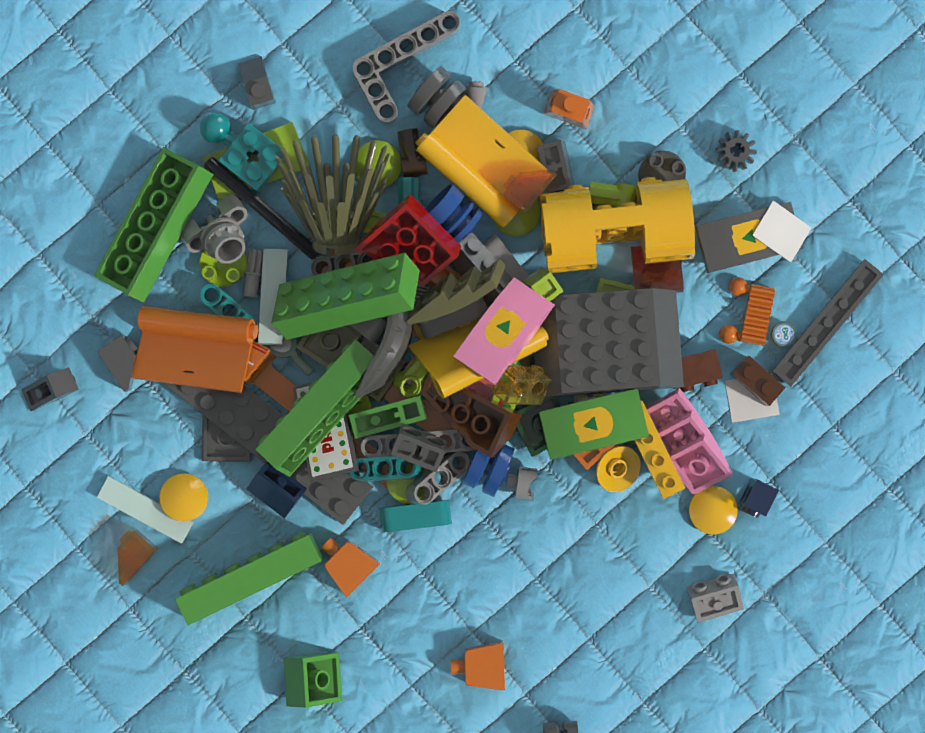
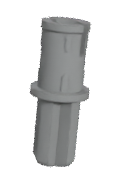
[242,249,263,298]

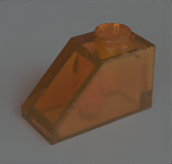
[503,169,558,213]
[117,529,158,586]

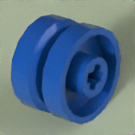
[462,445,515,497]

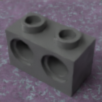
[391,423,447,472]

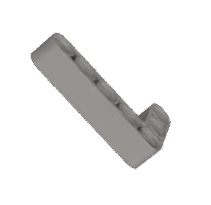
[353,11,460,124]

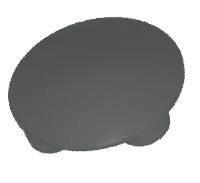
[638,150,686,182]

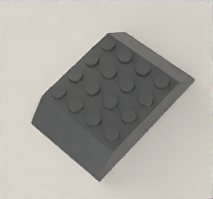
[534,288,684,398]

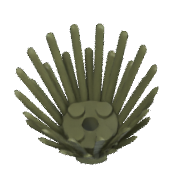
[275,134,390,255]

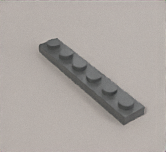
[772,259,884,387]

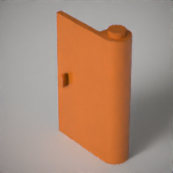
[132,306,258,393]

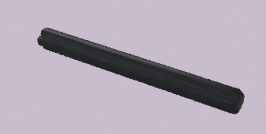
[204,157,319,260]

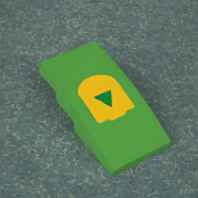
[539,389,649,460]

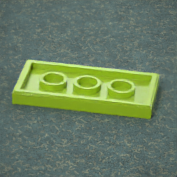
[202,122,311,201]

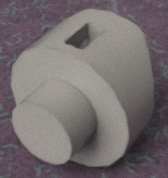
[506,467,537,501]

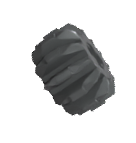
[715,130,757,172]

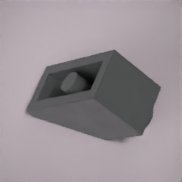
[239,56,276,110]
[97,335,138,392]
[21,367,79,411]

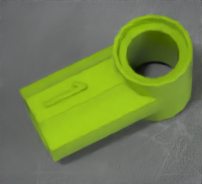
[589,182,636,208]
[393,358,429,398]

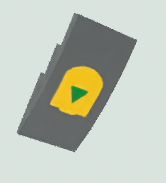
[695,202,803,273]

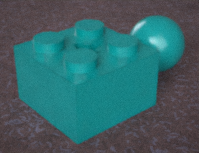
[200,112,289,193]

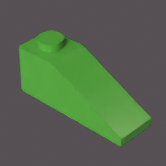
[349,395,428,439]

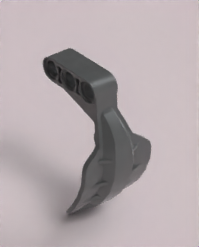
[311,252,412,398]

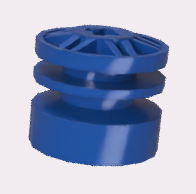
[425,183,483,242]

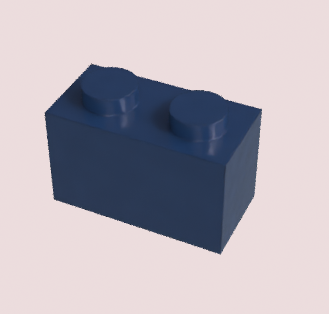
[246,461,307,519]

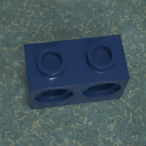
[738,478,779,518]

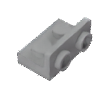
[687,574,744,623]

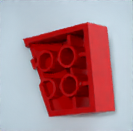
[354,194,461,287]

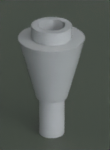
[465,81,488,108]

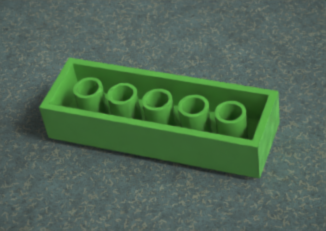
[94,147,214,303]
[271,253,420,340]
[255,339,374,477]
[175,531,324,625]

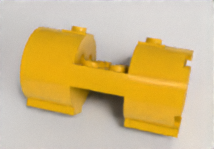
[539,177,695,273]

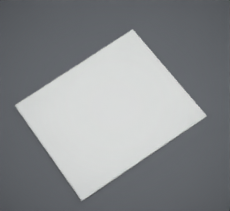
[753,201,811,262]
[725,373,780,423]

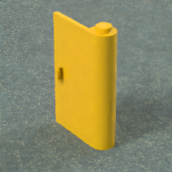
[416,95,552,229]
[409,317,549,399]

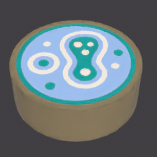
[771,322,796,347]

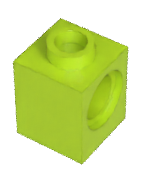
[522,267,563,301]

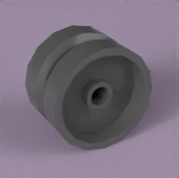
[407,66,467,129]

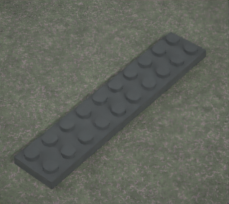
[163,372,373,525]

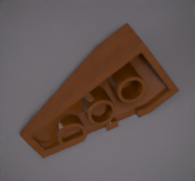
[420,374,522,458]

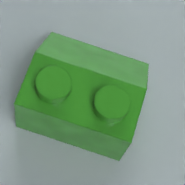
[283,653,342,708]

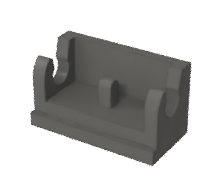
[537,140,575,193]

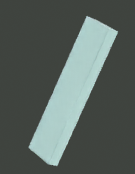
[258,248,288,346]
[97,476,194,544]

